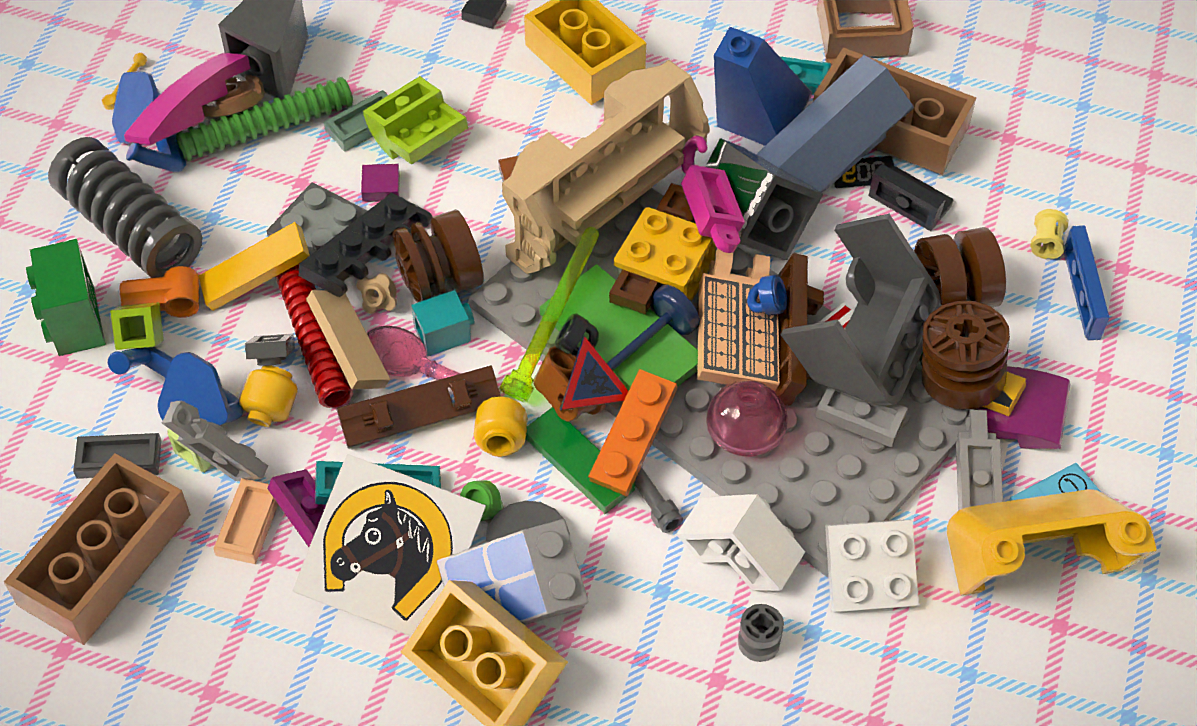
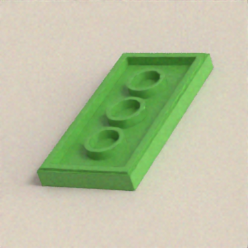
[540,264,698,391]

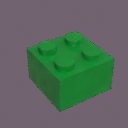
[26,239,106,356]

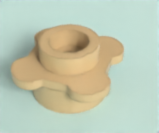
[356,273,397,314]

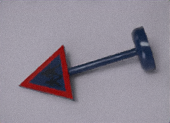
[560,285,700,410]

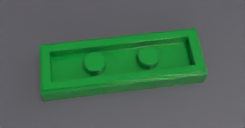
[526,407,635,514]

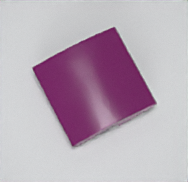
[978,366,1071,449]

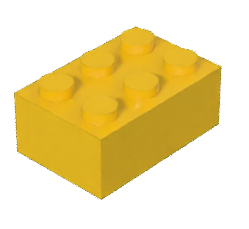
[524,0,646,105]
[401,580,568,726]

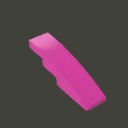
[124,53,251,145]

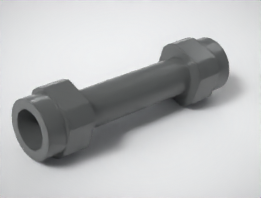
[634,467,683,533]

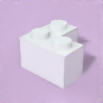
[676,494,805,591]

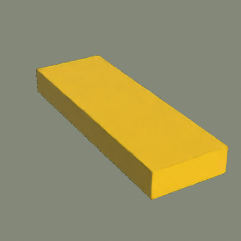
[199,222,310,311]

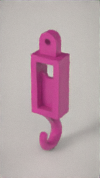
[681,135,745,253]

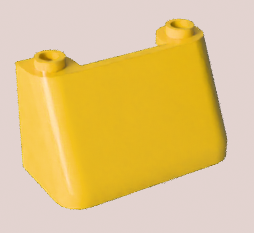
[947,489,1157,596]

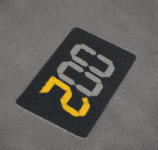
[834,156,895,189]

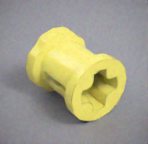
[1030,209,1069,259]

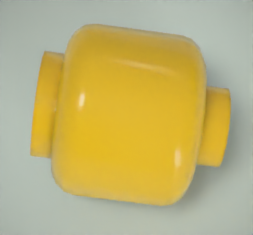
[239,365,298,427]
[473,396,528,457]

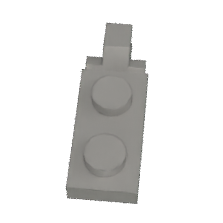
[161,400,268,481]
[956,410,1003,511]

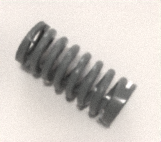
[48,137,203,278]

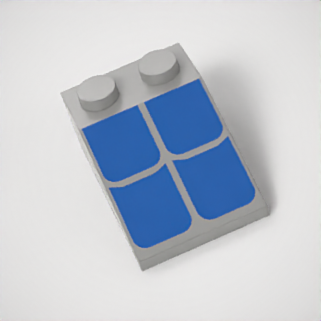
[436,519,589,625]

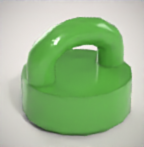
[460,479,504,522]

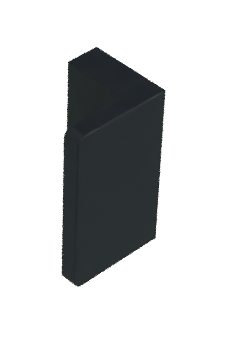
[868,164,953,232]

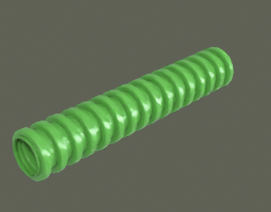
[175,77,353,161]

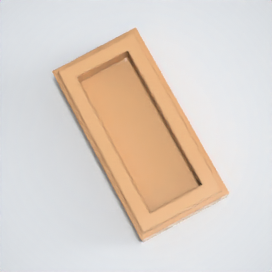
[213,478,278,564]

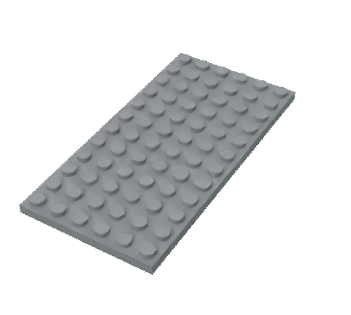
[468,188,975,578]

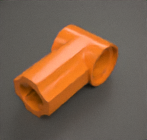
[119,266,199,318]

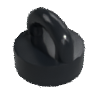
[555,313,599,357]

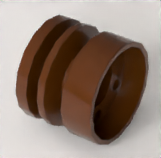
[393,209,484,303]
[922,301,1010,409]

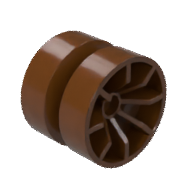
[914,227,1006,307]

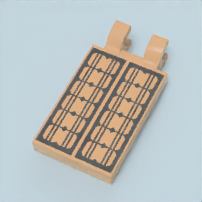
[697,248,779,393]

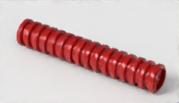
[275,263,354,408]

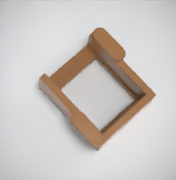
[816,0,914,66]

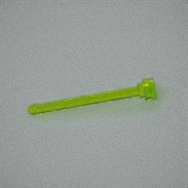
[499,227,599,403]

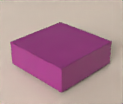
[361,164,400,201]

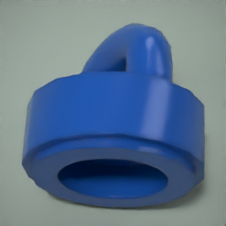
[747,274,787,316]

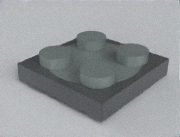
[266,182,367,255]

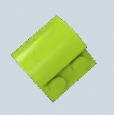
[363,76,468,165]

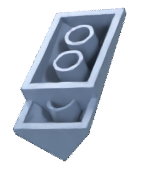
[756,55,914,193]

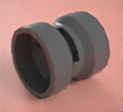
[737,604,784,662]

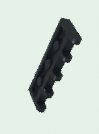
[299,192,433,297]

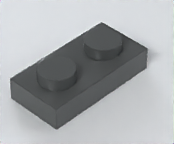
[245,333,295,366]

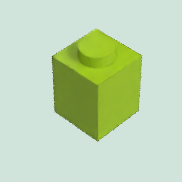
[110,302,164,350]

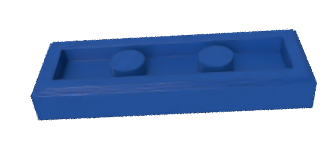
[1064,225,1110,341]

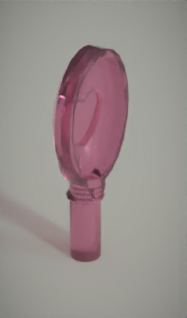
[367,325,461,380]

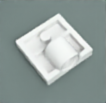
[825,519,919,612]

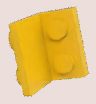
[614,207,716,302]

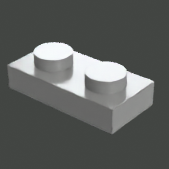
[815,387,908,448]

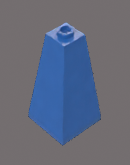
[713,26,812,146]

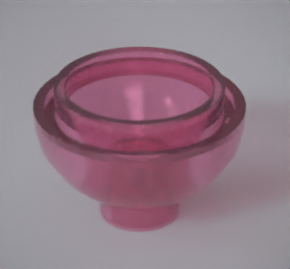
[706,380,788,456]

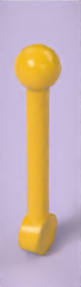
[102,53,147,110]

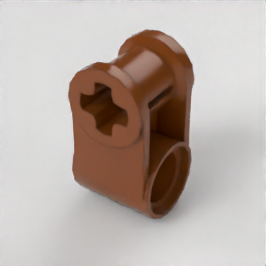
[533,346,606,422]

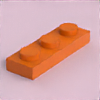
[588,369,677,497]

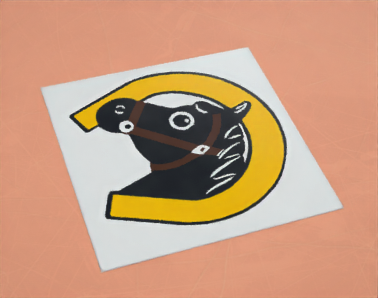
[292,453,486,636]

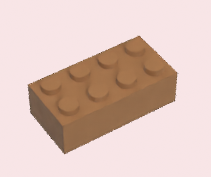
[813,47,977,175]
[4,453,190,645]

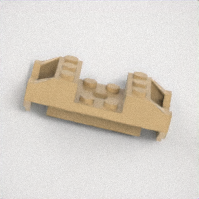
[502,60,710,274]

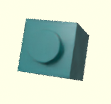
[411,290,475,357]

